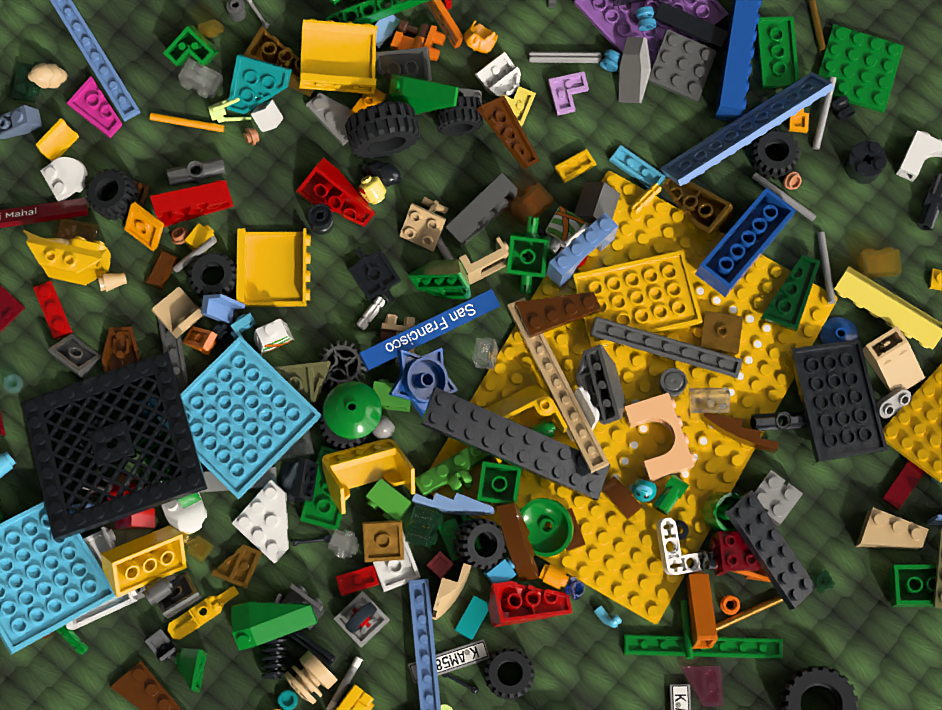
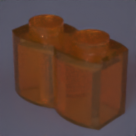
[511,183,554,226]

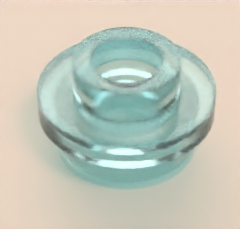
[3,374,23,394]

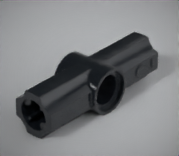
[917,174,942,231]
[750,411,807,431]

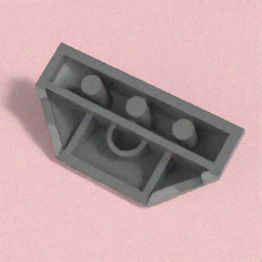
[576,345,625,425]

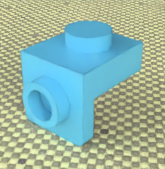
[231,313,256,340]

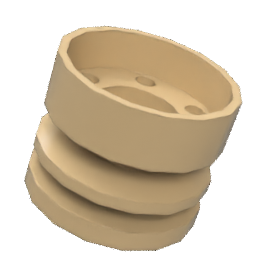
[284,650,337,704]

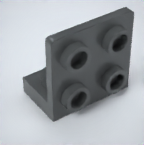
[280,583,325,631]

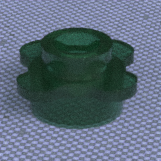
[812,570,835,593]

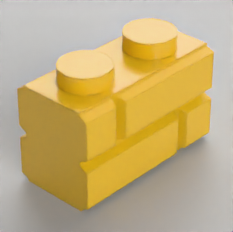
[335,684,374,710]

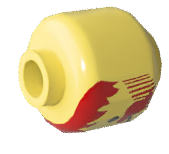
[358,175,386,204]

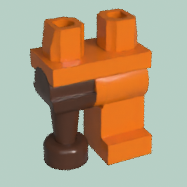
[391,19,446,61]

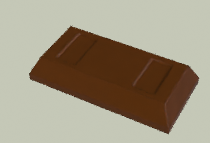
[145,250,179,291]

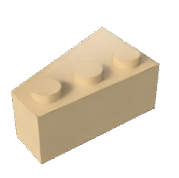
[855,508,929,550]

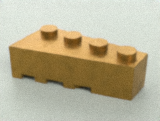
[244,26,315,97]

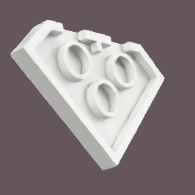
[232,480,289,563]

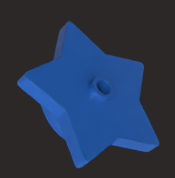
[389,348,458,418]

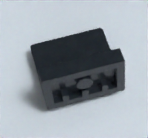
[280,458,318,502]

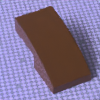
[601,476,642,520]

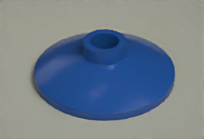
[820,317,858,344]

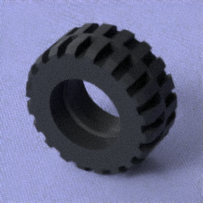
[345,101,420,159]
[778,666,859,710]

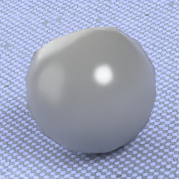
[372,415,395,439]

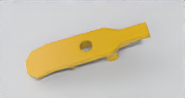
[167,586,239,640]

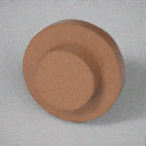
[243,127,259,146]
[783,171,802,190]
[171,227,190,245]

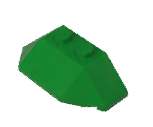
[408,259,471,299]

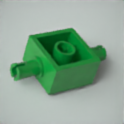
[507,216,551,293]

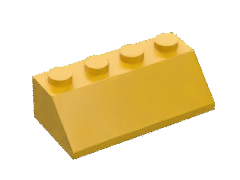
[100,525,187,597]

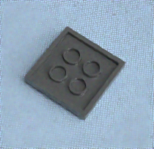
[648,29,717,103]

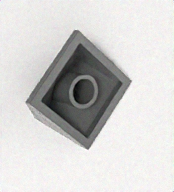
[574,182,620,224]
[48,334,101,379]
[158,572,202,619]

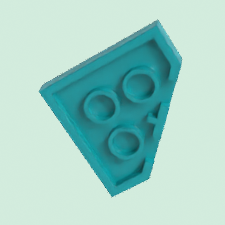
[227,54,292,114]

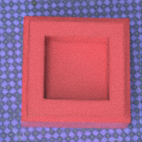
[427,551,454,579]

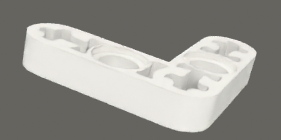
[656,518,713,575]

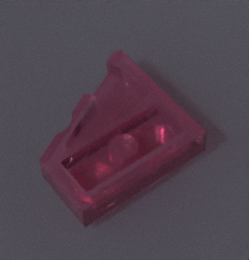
[683,666,724,707]

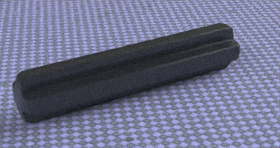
[286,630,336,666]

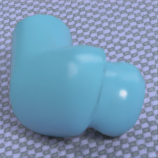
[594,605,622,628]

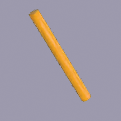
[150,113,225,132]

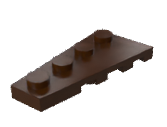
[477,96,540,169]
[515,292,601,338]

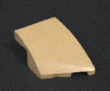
[432,563,471,620]

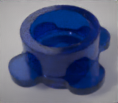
[564,577,585,600]

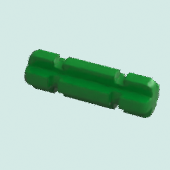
[56,625,88,655]

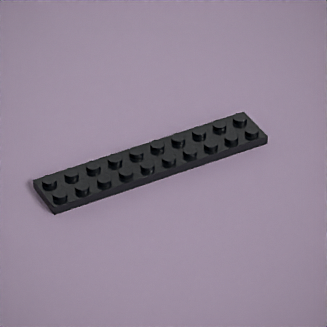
[420,387,610,501]

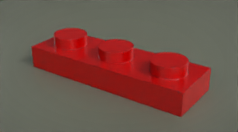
[33,280,73,340]

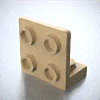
[152,287,204,339]

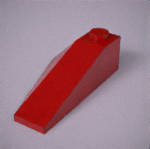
[488,581,573,628]

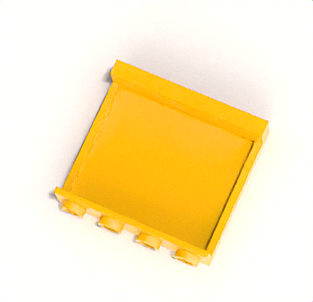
[299,19,378,94]
[236,228,311,307]

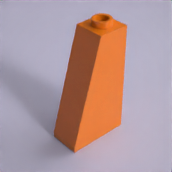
[686,571,718,649]

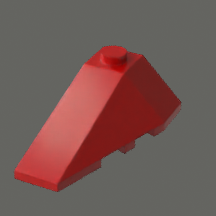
[296,158,376,227]

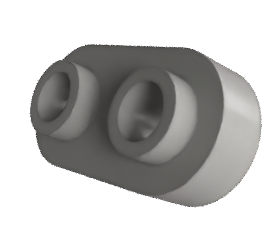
[876,387,911,418]

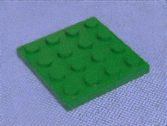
[818,24,904,113]

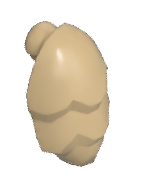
[28,63,68,88]

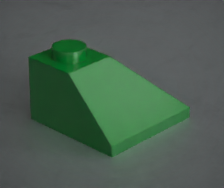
[175,648,207,693]

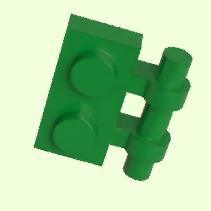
[437,515,483,562]

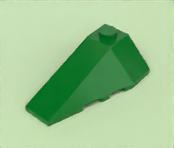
[231,601,318,651]

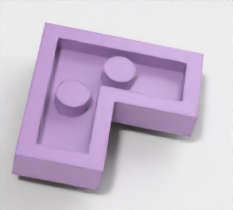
[548,72,589,116]

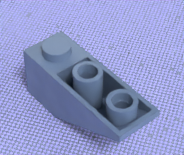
[0,105,42,140]

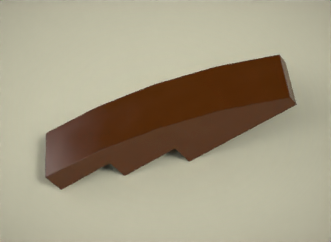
[701,412,779,453]
[496,501,540,581]

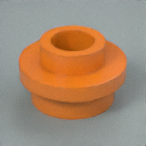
[720,595,740,615]

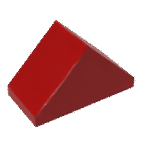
[115,508,155,530]

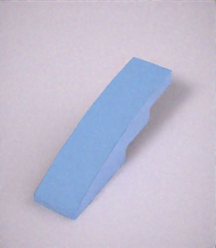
[412,493,495,516]

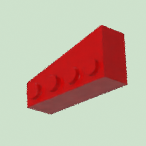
[150,180,234,228]

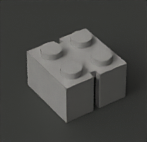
[754,470,803,527]

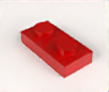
[336,565,379,596]

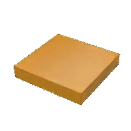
[124,202,164,251]

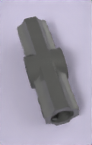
[167,157,226,186]

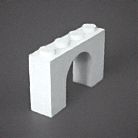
[896,130,942,182]

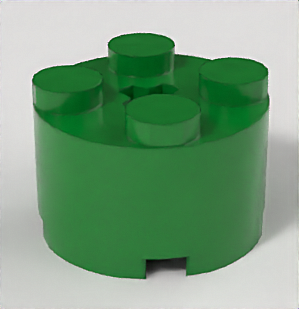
[701,492,741,532]

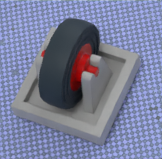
[334,591,390,648]

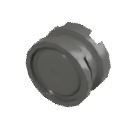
[658,368,687,397]

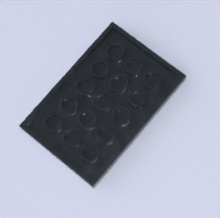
[789,339,888,463]

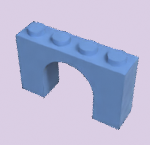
[547,213,618,288]

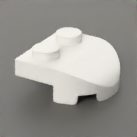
[475,52,521,97]
[41,157,87,202]
[161,492,207,534]

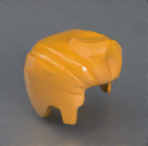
[464,20,498,54]

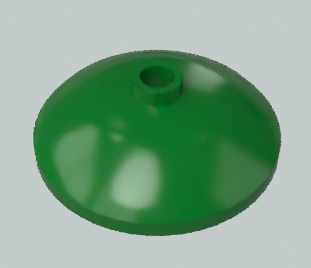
[323,381,382,439]
[520,498,574,557]

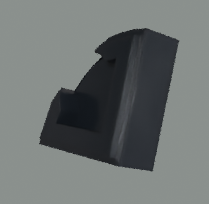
[701,550,716,570]

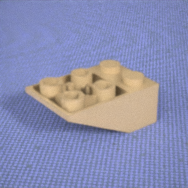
[863,326,925,393]

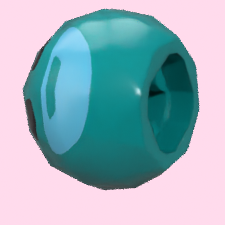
[632,478,657,502]

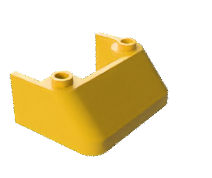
[485,385,568,464]
[322,439,415,514]

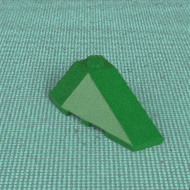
[389,74,459,115]

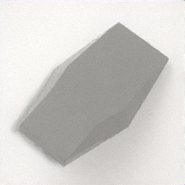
[619,37,651,103]

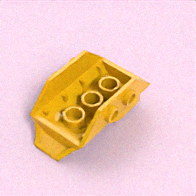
[23,230,111,286]

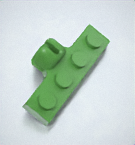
[415,446,491,497]

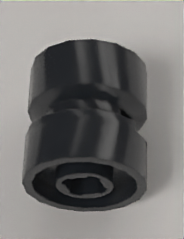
[308,204,334,235]

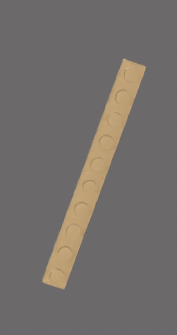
[507,297,609,473]

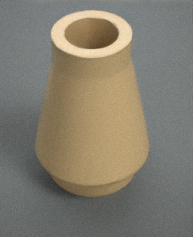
[97,273,127,292]

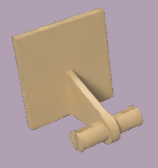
[400,197,449,251]

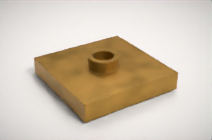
[700,311,743,355]
[362,520,404,562]

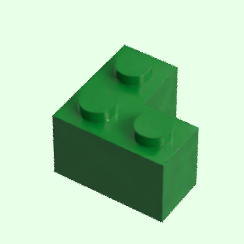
[163,25,220,66]

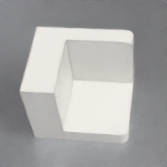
[251,100,283,132]

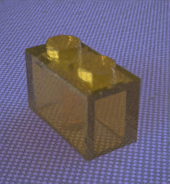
[858,247,902,278]

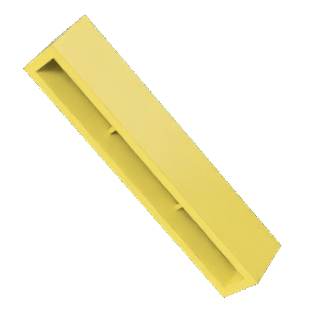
[834,266,942,350]

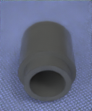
[226,0,247,22]
[142,577,173,605]

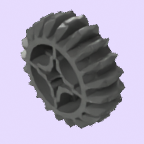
[316,340,368,390]

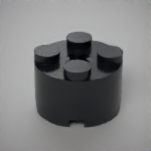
[845,141,887,184]

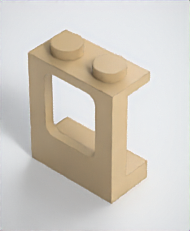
[459,237,509,285]

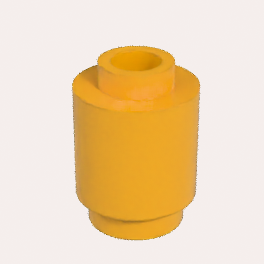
[539,564,569,590]

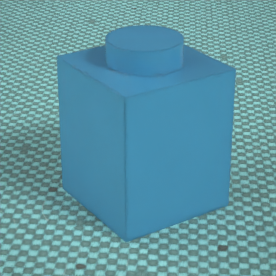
[482,558,517,584]

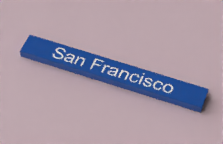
[359,289,500,371]

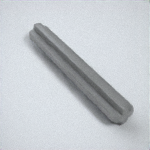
[529,51,602,63]

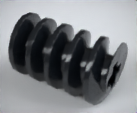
[261,638,288,680]

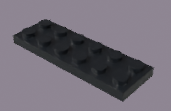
[725,490,816,610]

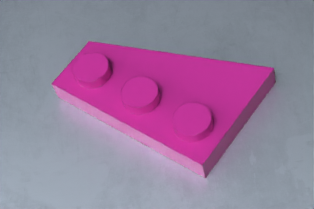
[67,76,122,139]

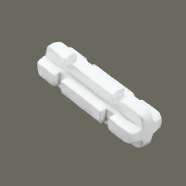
[357,296,385,330]

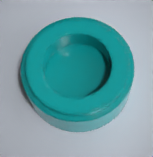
[278,690,298,710]

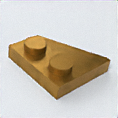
[211,544,262,589]

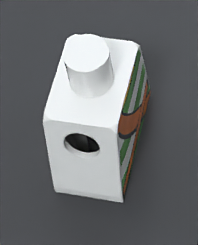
[546,206,589,254]
[253,319,294,355]

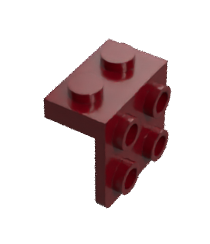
[710,531,760,576]

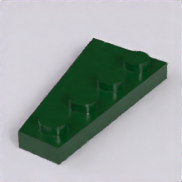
[760,255,820,332]

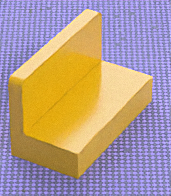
[36,118,79,162]

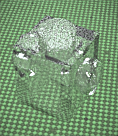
[472,337,499,369]
[328,529,360,560]

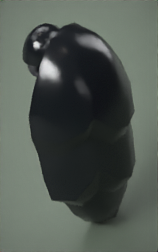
[361,160,401,187]

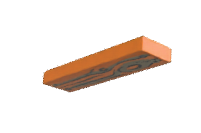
[425,0,464,49]

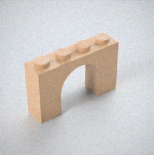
[623,393,696,482]

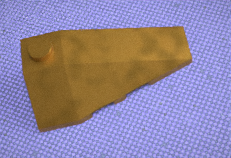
[661,177,735,234]

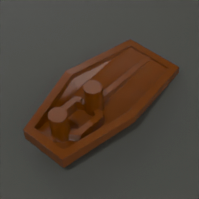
[102,327,141,394]

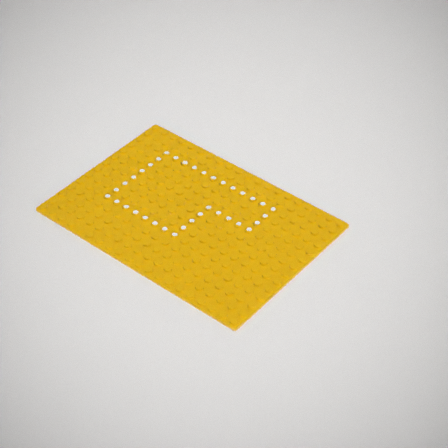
[429,171,838,624]

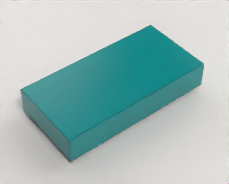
[455,596,489,640]

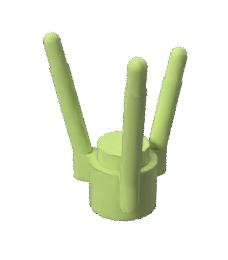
[208,98,252,123]

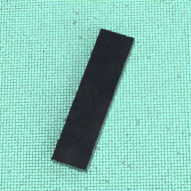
[654,2,729,50]

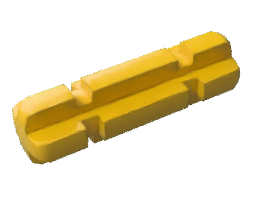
[630,183,662,214]

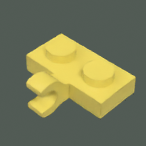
[500,87,536,127]

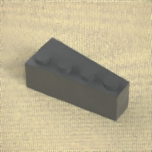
[445,173,518,248]

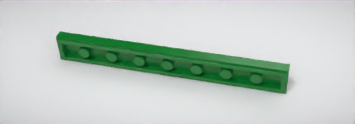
[624,634,783,659]

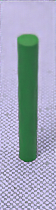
[680,600,694,659]

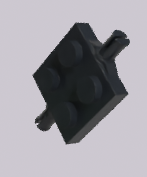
[348,247,401,304]

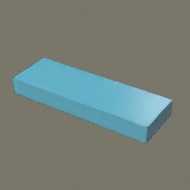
[609,145,666,188]

